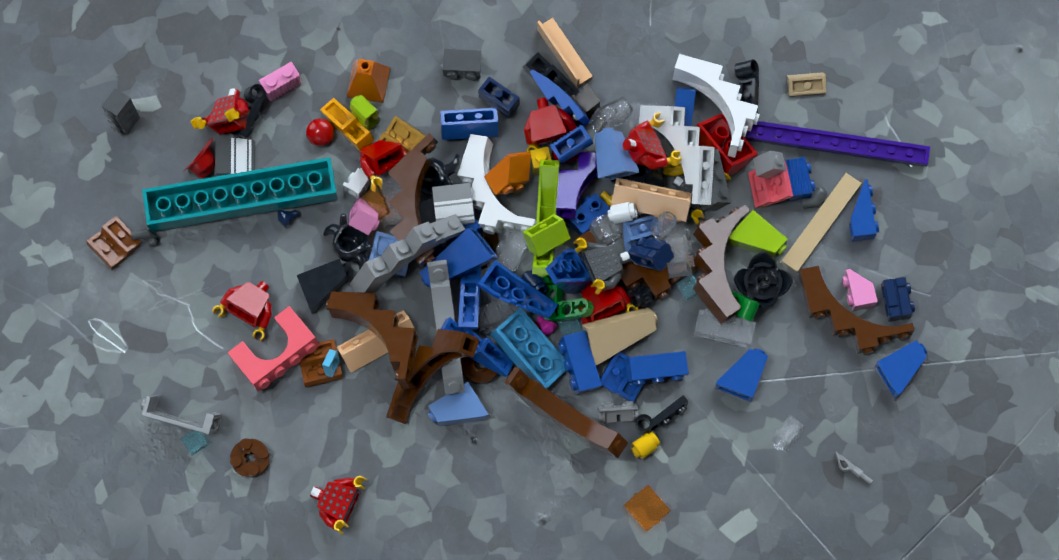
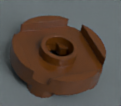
[461,357,498,384]
[230,438,270,478]

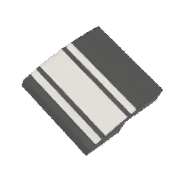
[215,138,255,176]

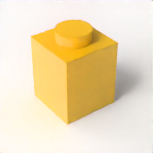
[530,147,551,175]

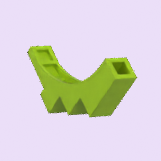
[532,159,559,277]

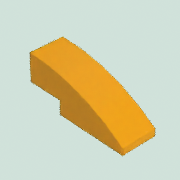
[320,98,374,151]

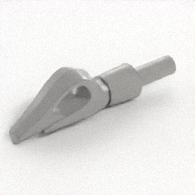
[835,451,873,484]

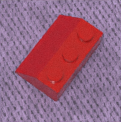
[696,113,758,177]

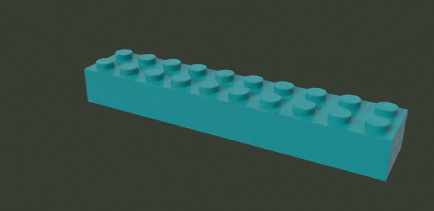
[142,157,338,232]

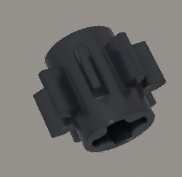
[629,284,653,309]

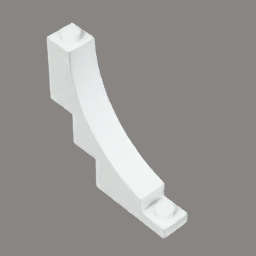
[639,105,715,205]

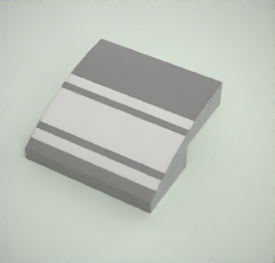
[432,183,475,225]

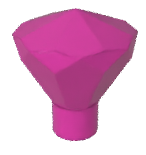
[536,316,557,337]

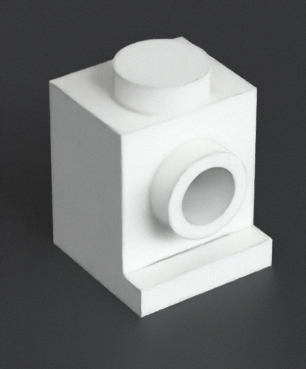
[343,168,371,198]

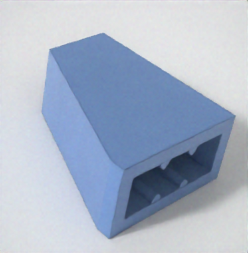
[595,128,639,180]
[427,382,489,426]

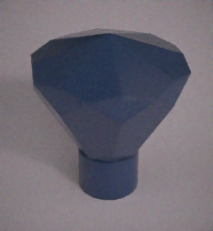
[277,210,299,228]

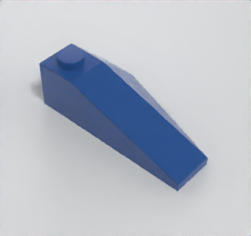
[545,249,592,294]
[477,260,558,319]

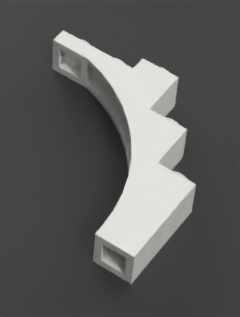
[672,54,760,158]
[457,134,538,234]

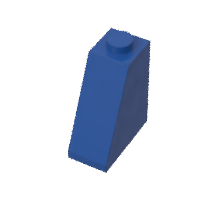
[674,87,696,126]
[875,340,927,399]
[715,348,768,402]

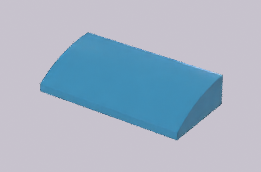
[490,308,566,389]

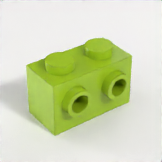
[522,214,571,257]

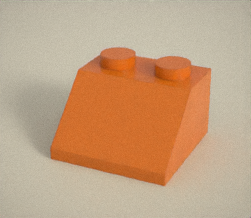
[484,152,531,195]

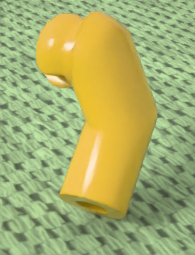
[663,163,684,177]

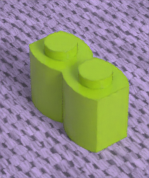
[350,95,380,131]

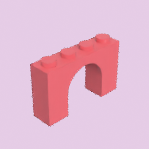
[228,306,320,392]

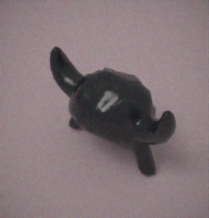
[420,154,461,195]
[323,213,372,270]

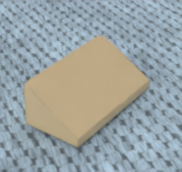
[787,72,827,96]

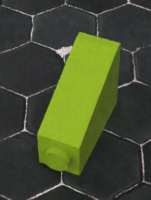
[727,210,788,258]

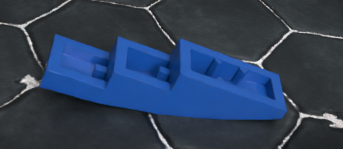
[530,69,591,125]
[458,267,481,329]
[441,317,514,377]

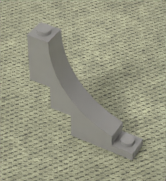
[427,260,465,395]

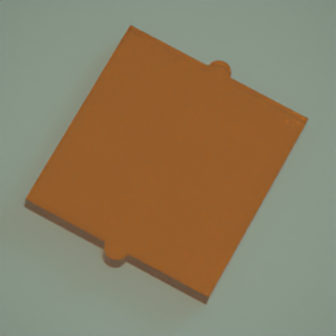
[354,185,390,221]
[623,485,671,531]

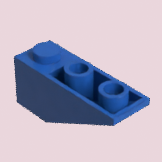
[849,179,879,242]

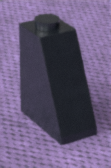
[297,259,350,314]

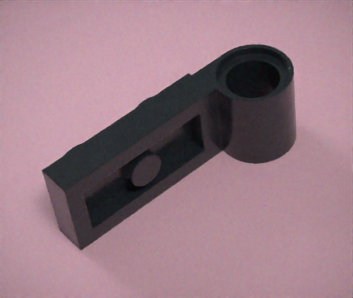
[734,59,759,113]
[234,84,266,139]
[635,395,688,435]

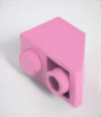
[842,269,878,311]

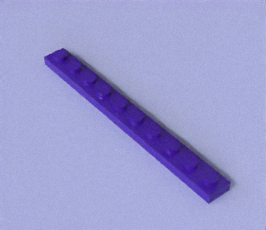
[745,121,930,166]

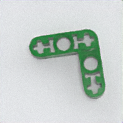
[543,275,594,322]

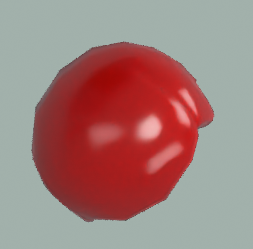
[306,118,335,147]

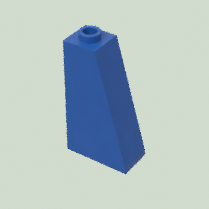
[419,228,498,288]

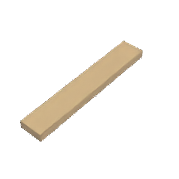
[781,173,862,273]

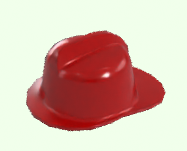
[183,137,215,179]

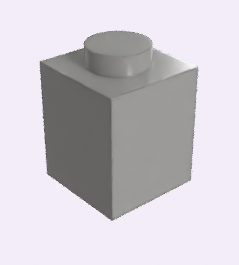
[753,151,786,178]

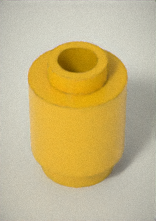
[631,432,661,459]

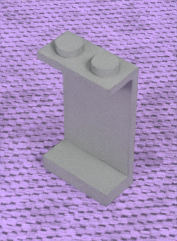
[141,395,222,434]

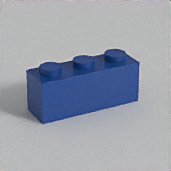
[440,108,498,140]
[558,330,602,395]
[625,351,689,385]

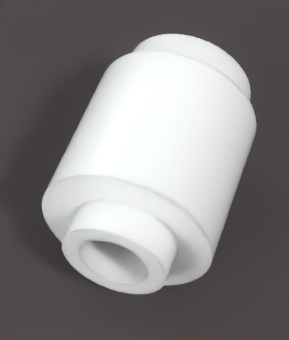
[608,202,637,224]

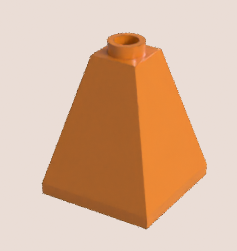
[347,59,390,103]

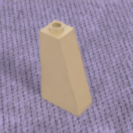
[582,307,658,365]

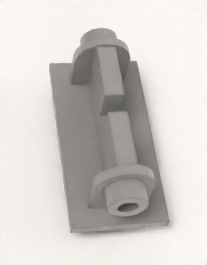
[598,401,638,423]

